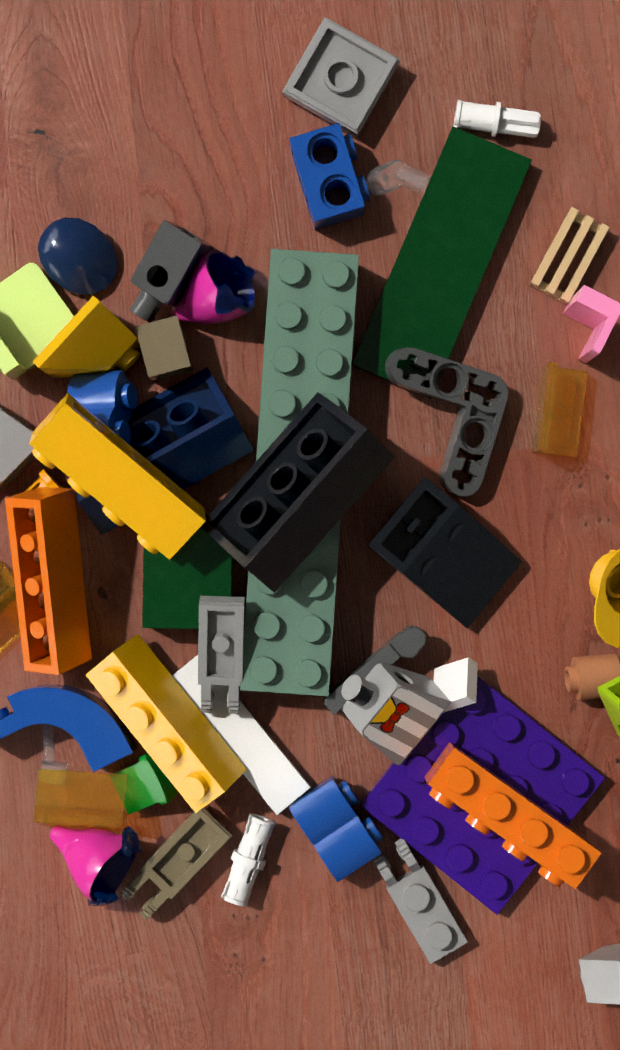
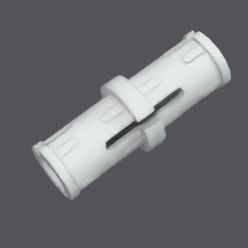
[221,813,276,907]

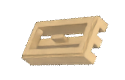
[529,207,610,305]

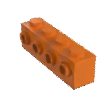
[5,487,92,675]
[424,742,601,890]

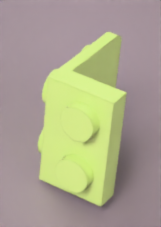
[0,263,74,380]

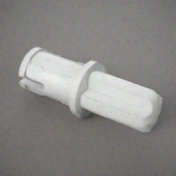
[453,100,541,138]

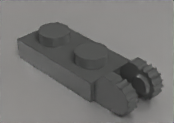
[322,625,427,715]

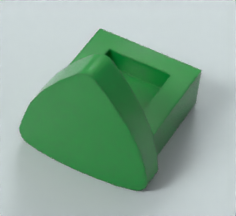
[110,754,178,814]

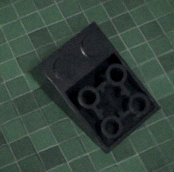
[367,477,522,629]

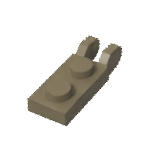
[119,807,233,920]

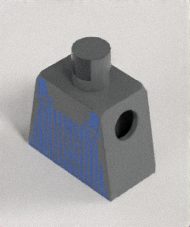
[129,220,214,323]

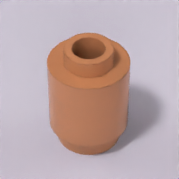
[564,653,620,700]

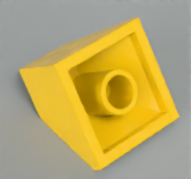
[33,296,141,378]

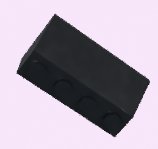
[201,392,395,593]

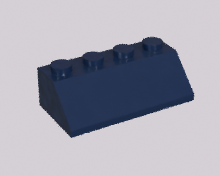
[68,367,254,535]

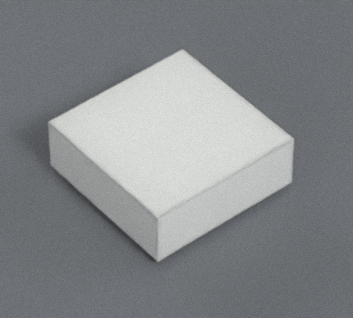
[434,657,478,713]

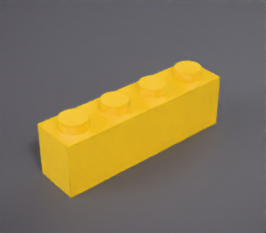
[29,393,206,560]
[86,634,247,813]

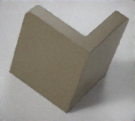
[136,315,194,382]

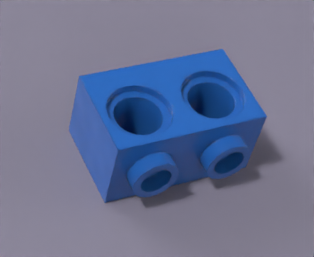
[289,123,370,230]

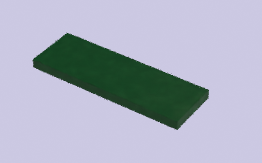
[352,126,532,399]

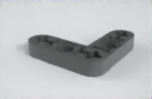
[385,347,508,496]

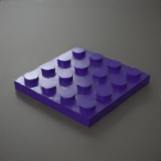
[360,676,605,915]

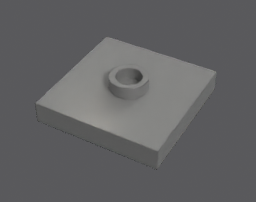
[282,17,400,138]

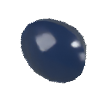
[38,217,118,295]

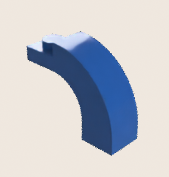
[0,684,137,772]

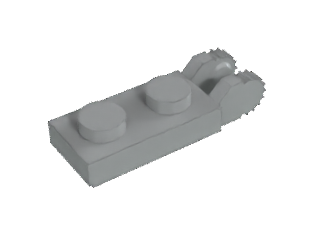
[198,596,245,714]
[373,839,468,964]

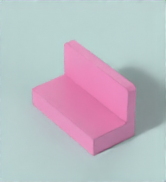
[563,285,620,363]

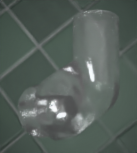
[366,160,431,196]

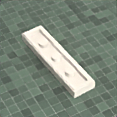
[172,655,311,815]

